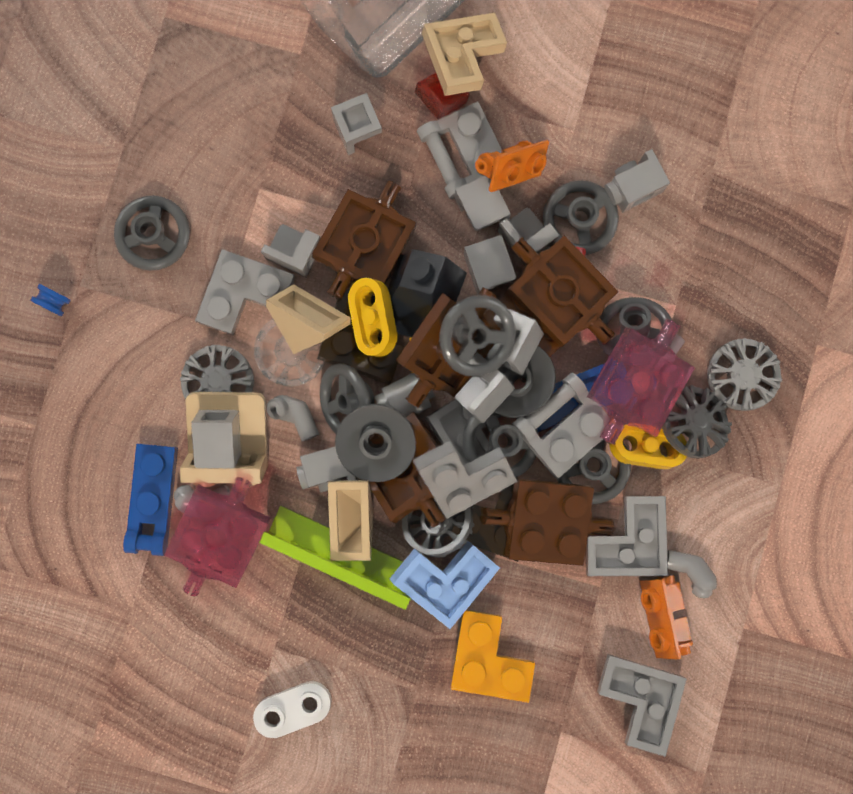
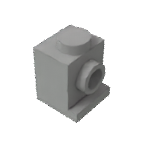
[604,149,670,213]
[296,446,358,493]

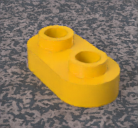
[348,278,397,357]
[609,422,687,469]

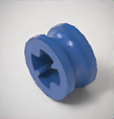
[30,284,71,317]

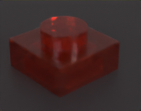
[414,73,469,119]

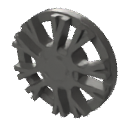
[661,385,732,459]
[402,499,475,558]

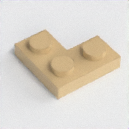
[422,13,507,96]

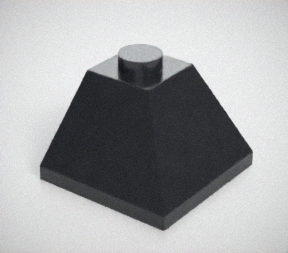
[388,249,467,338]

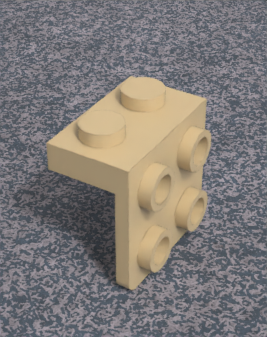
[180,392,268,488]

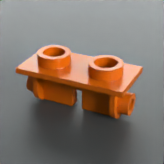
[475,140,550,192]
[640,575,693,660]

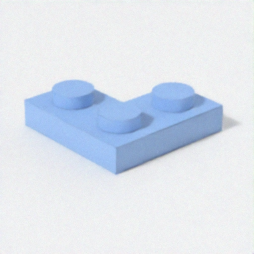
[389,541,500,629]

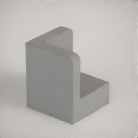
[331,93,382,155]
[455,176,511,231]
[498,208,559,266]
[261,224,320,278]
[464,235,516,295]
[488,309,544,375]
[455,353,515,423]
[191,410,241,468]

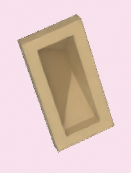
[266,284,351,354]
[328,480,374,561]

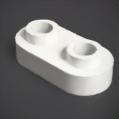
[253,681,332,738]

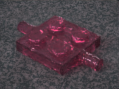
[587,319,695,445]
[164,477,271,597]

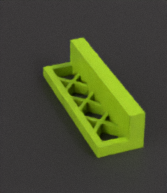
[259,506,411,610]

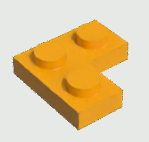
[450,610,535,703]

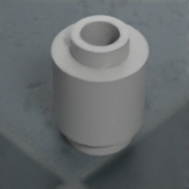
[374,373,435,417]

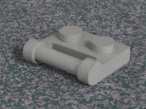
[417,101,502,199]
[512,372,617,478]

